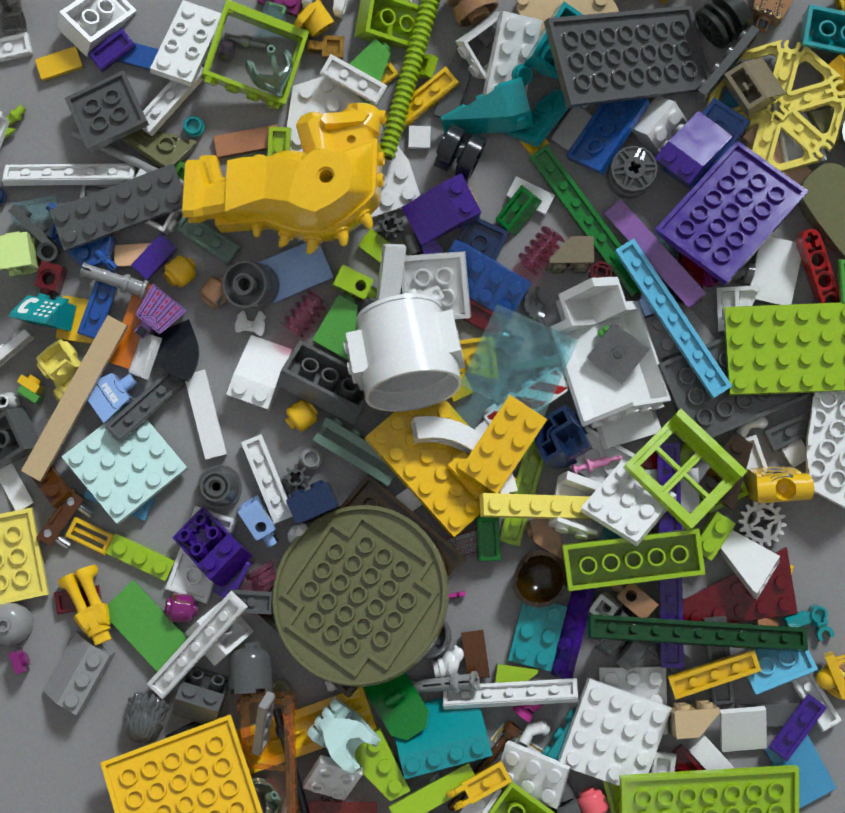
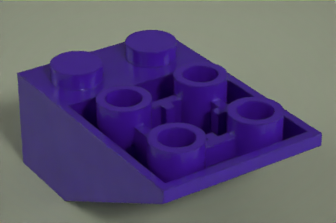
[172,506,253,588]

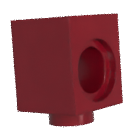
[34,260,68,296]

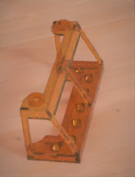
[237,691,299,813]

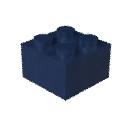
[286,480,340,525]

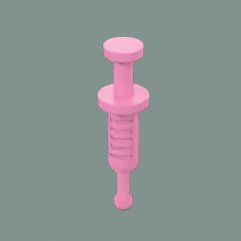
[571,455,622,474]

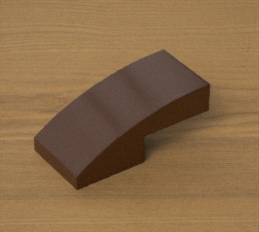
[461,630,490,679]

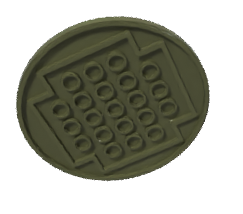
[272,505,449,687]

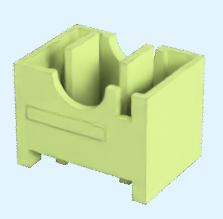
[0,231,41,277]

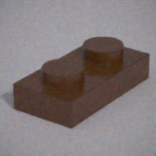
[32,465,73,509]

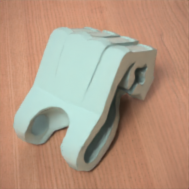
[307,696,381,775]

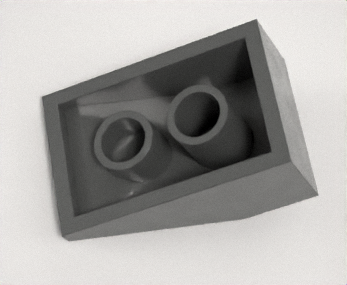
[0,407,39,469]

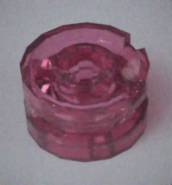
[245,560,277,591]

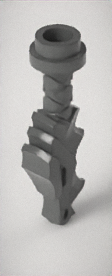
[524,285,554,345]

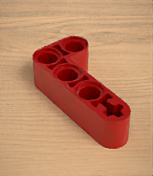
[795,229,839,303]

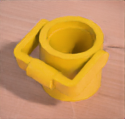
[294,0,335,38]

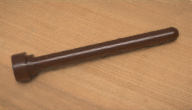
[448,720,522,811]

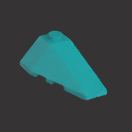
[440,77,533,134]

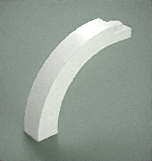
[410,416,518,519]

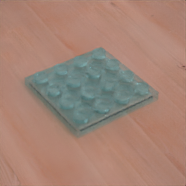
[461,304,578,417]

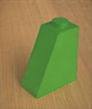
[350,38,392,105]
[312,294,359,362]

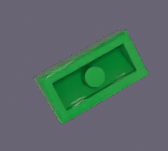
[495,185,542,235]

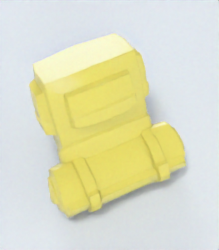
[36,339,81,401]

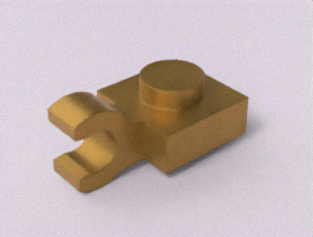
[307,35,345,60]

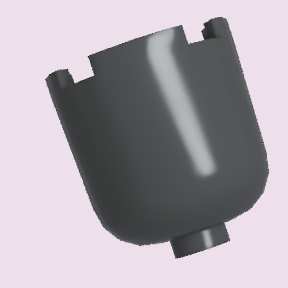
[228,643,273,694]

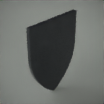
[153,319,199,381]

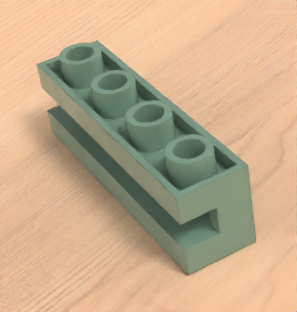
[313,417,396,486]

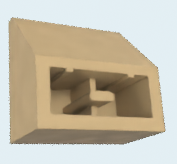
[668,699,720,739]

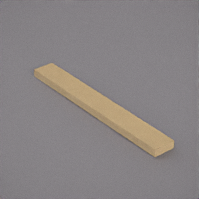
[21,315,129,482]

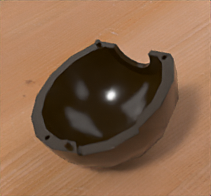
[512,550,567,608]

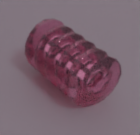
[518,226,565,276]
[280,288,326,338]

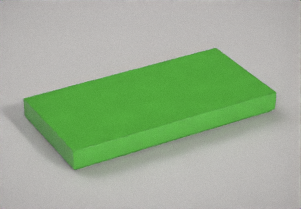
[108,580,188,672]

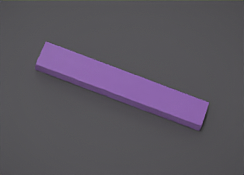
[604,199,706,309]

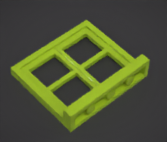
[623,409,748,531]

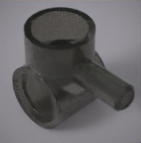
[0,0,27,35]

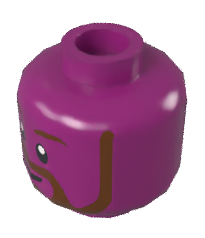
[165,593,198,623]

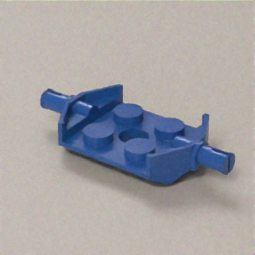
[46,202,119,273]

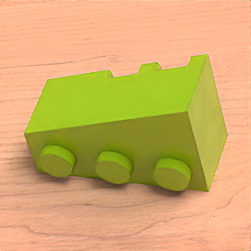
[355,726,411,801]

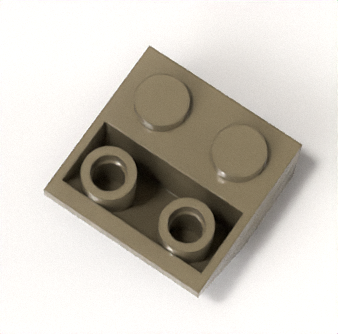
[724,58,786,118]
[546,236,594,274]

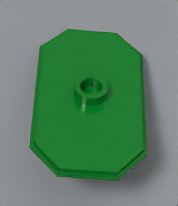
[364,673,429,741]

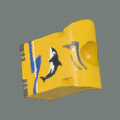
[747,466,814,504]

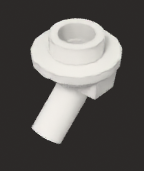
[288,523,307,543]

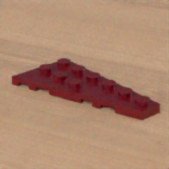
[683,547,798,623]

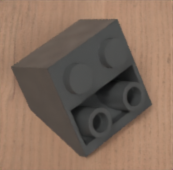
[172,666,228,724]

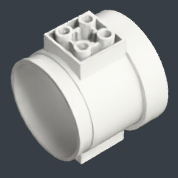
[343,294,465,412]

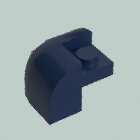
[535,405,593,469]

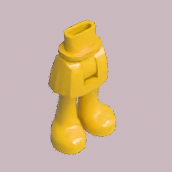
[57,565,112,646]

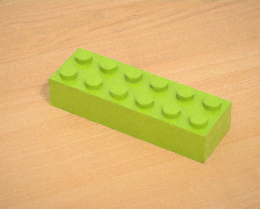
[562,528,706,591]

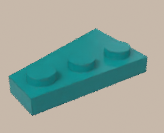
[503,89,569,147]

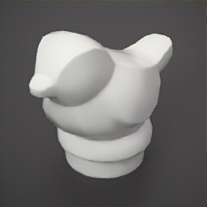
[432,645,464,678]

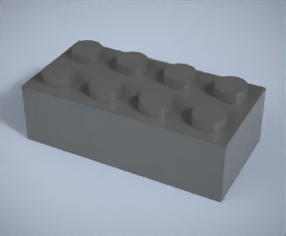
[276,340,367,425]

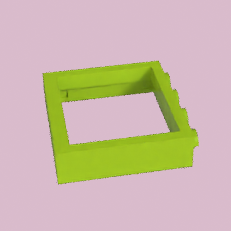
[200,0,309,109]

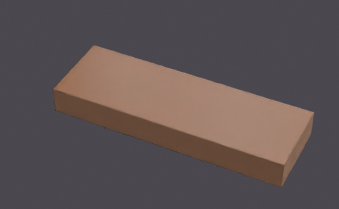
[213,124,278,159]

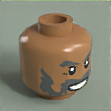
[200,275,228,309]

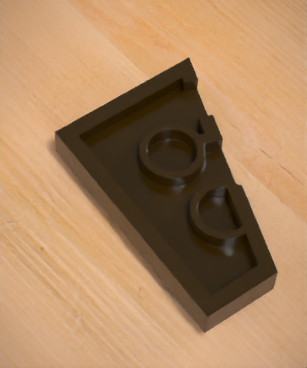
[698,432,753,512]

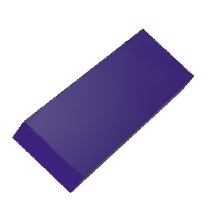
[768,693,827,761]

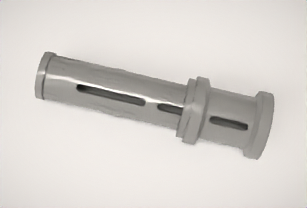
[79,262,149,300]
[411,671,480,693]

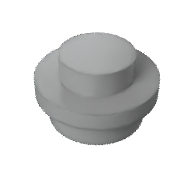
[300,447,323,470]

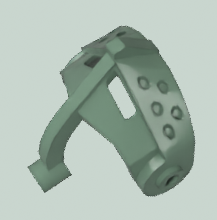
[245,45,293,98]
[252,778,284,813]

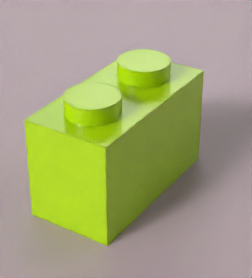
[700,511,736,561]

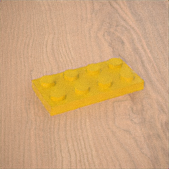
[460,395,547,493]

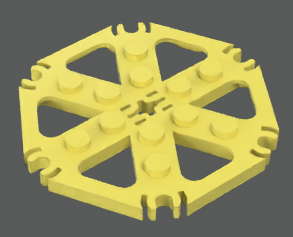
[707,39,845,173]

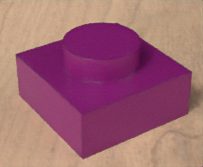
[8,649,30,675]

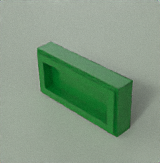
[475,517,501,562]

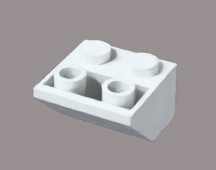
[632,96,688,155]

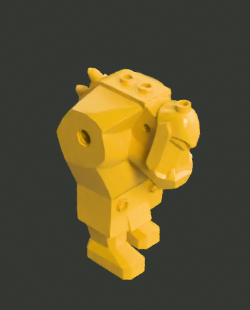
[182,103,387,254]

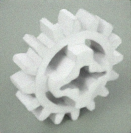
[736,501,787,546]

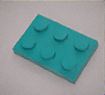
[508,602,567,672]

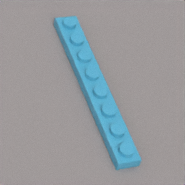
[614,238,732,399]

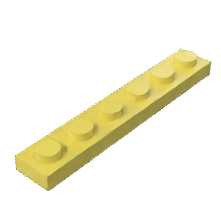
[479,493,593,520]

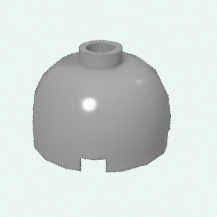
[0,601,34,646]

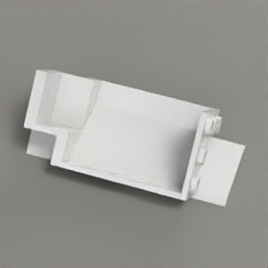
[550,277,671,450]

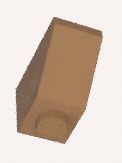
[526,519,564,559]

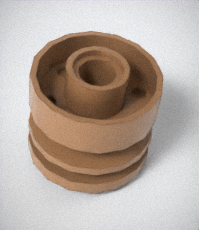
[447,0,499,27]

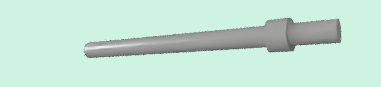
[72,129,184,189]

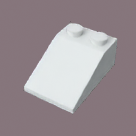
[56,0,137,57]
[226,335,292,411]

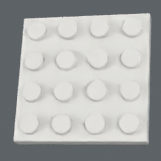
[557,678,672,786]

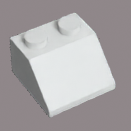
[185,603,254,666]

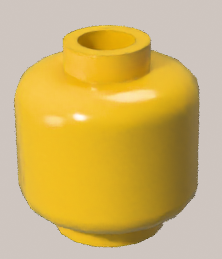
[163,255,197,288]
[285,399,319,432]

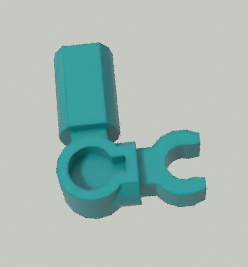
[783,604,834,641]

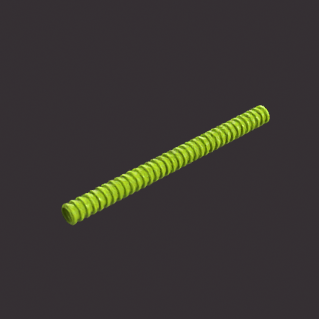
[380,0,441,160]

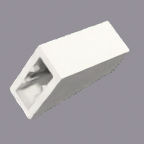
[721,530,780,599]

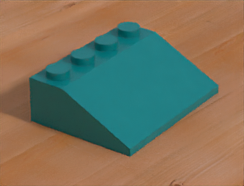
[395,698,493,779]

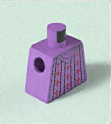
[133,284,187,339]

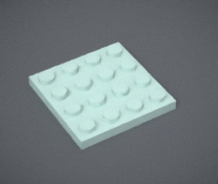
[62,405,188,525]

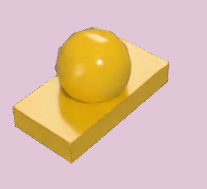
[815,651,845,700]

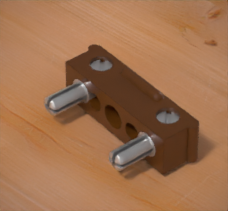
[36,488,94,549]

